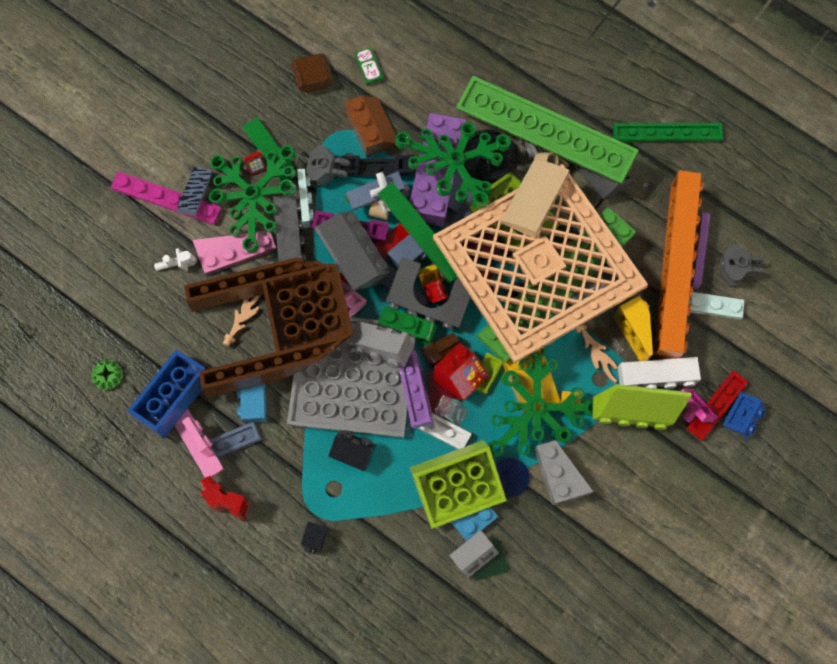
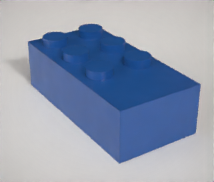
[127,350,206,439]

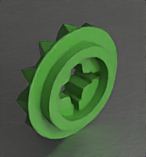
[91,359,123,390]

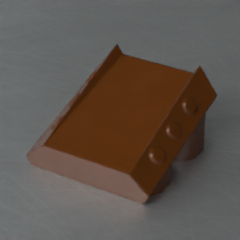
[291,53,334,93]

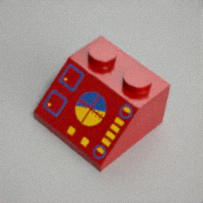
[434,343,489,401]

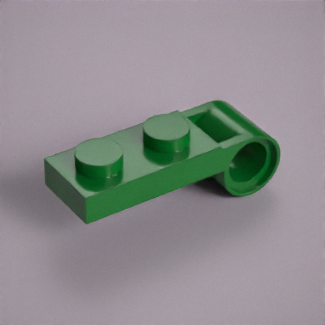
[378,306,438,345]

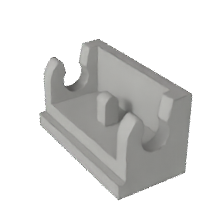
[449,530,498,578]

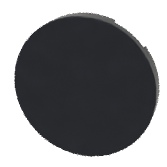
[463,129,517,182]

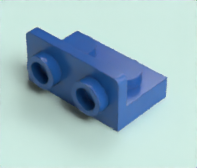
[723,392,765,440]

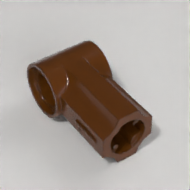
[420,332,460,367]

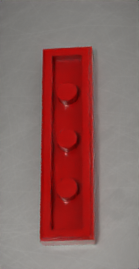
[686,370,749,441]

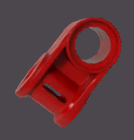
[423,279,448,303]

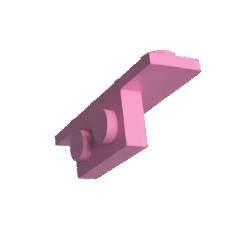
[175,409,224,478]

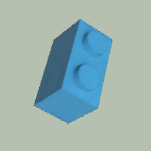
[237,384,267,423]

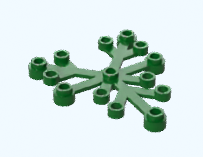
[395,122,511,209]
[209,145,296,253]
[488,347,593,457]

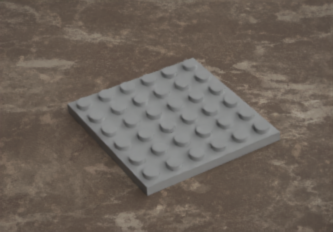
[287,317,415,438]

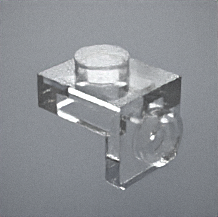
[435,396,467,427]

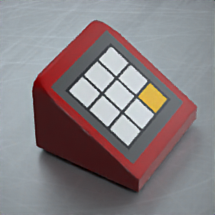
[244,151,267,176]

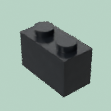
[328,430,376,472]

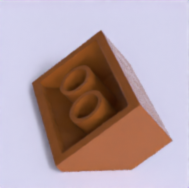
[345,95,396,158]

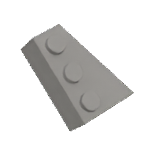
[348,321,414,367]
[534,440,593,506]

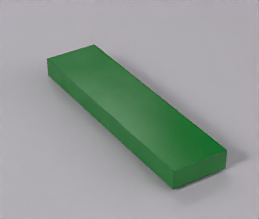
[242,117,298,182]

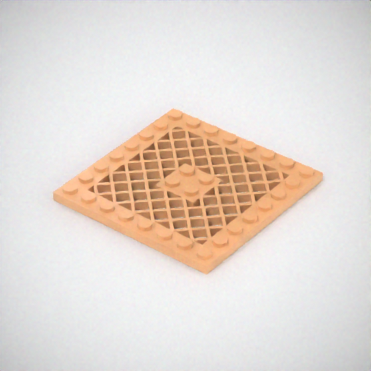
[433,164,648,364]

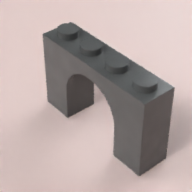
[385,257,470,330]

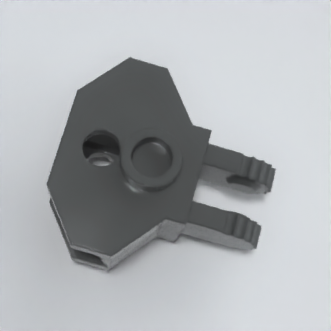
[306,145,350,187]
[719,244,764,286]

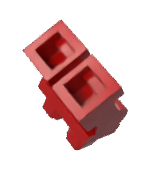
[200,475,250,521]

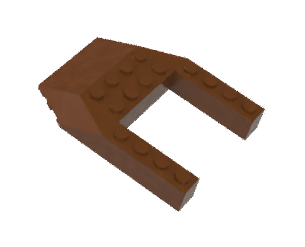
[184,258,354,398]

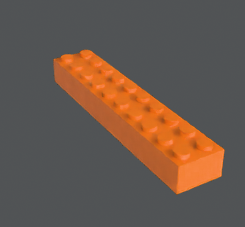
[652,170,704,360]

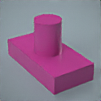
[681,389,717,423]

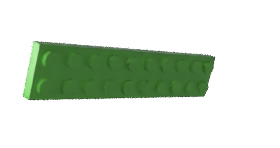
[456,76,639,185]
[477,207,636,363]

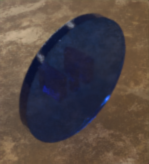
[495,458,529,497]

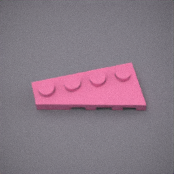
[193,231,277,275]

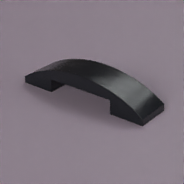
[340,155,414,178]

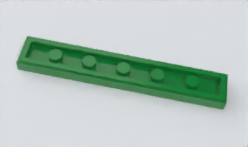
[613,123,723,143]
[377,182,458,283]

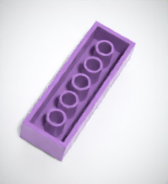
[409,113,466,227]

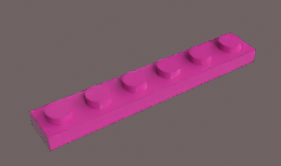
[110,171,222,226]

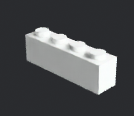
[617,357,701,389]

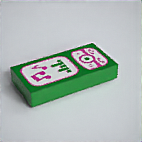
[354,47,383,86]

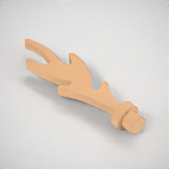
[223,295,261,347]
[576,324,617,383]

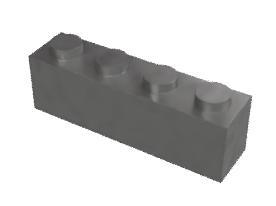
[273,194,306,262]

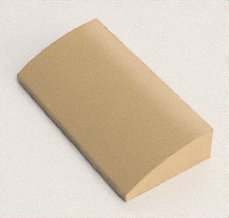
[500,160,570,239]

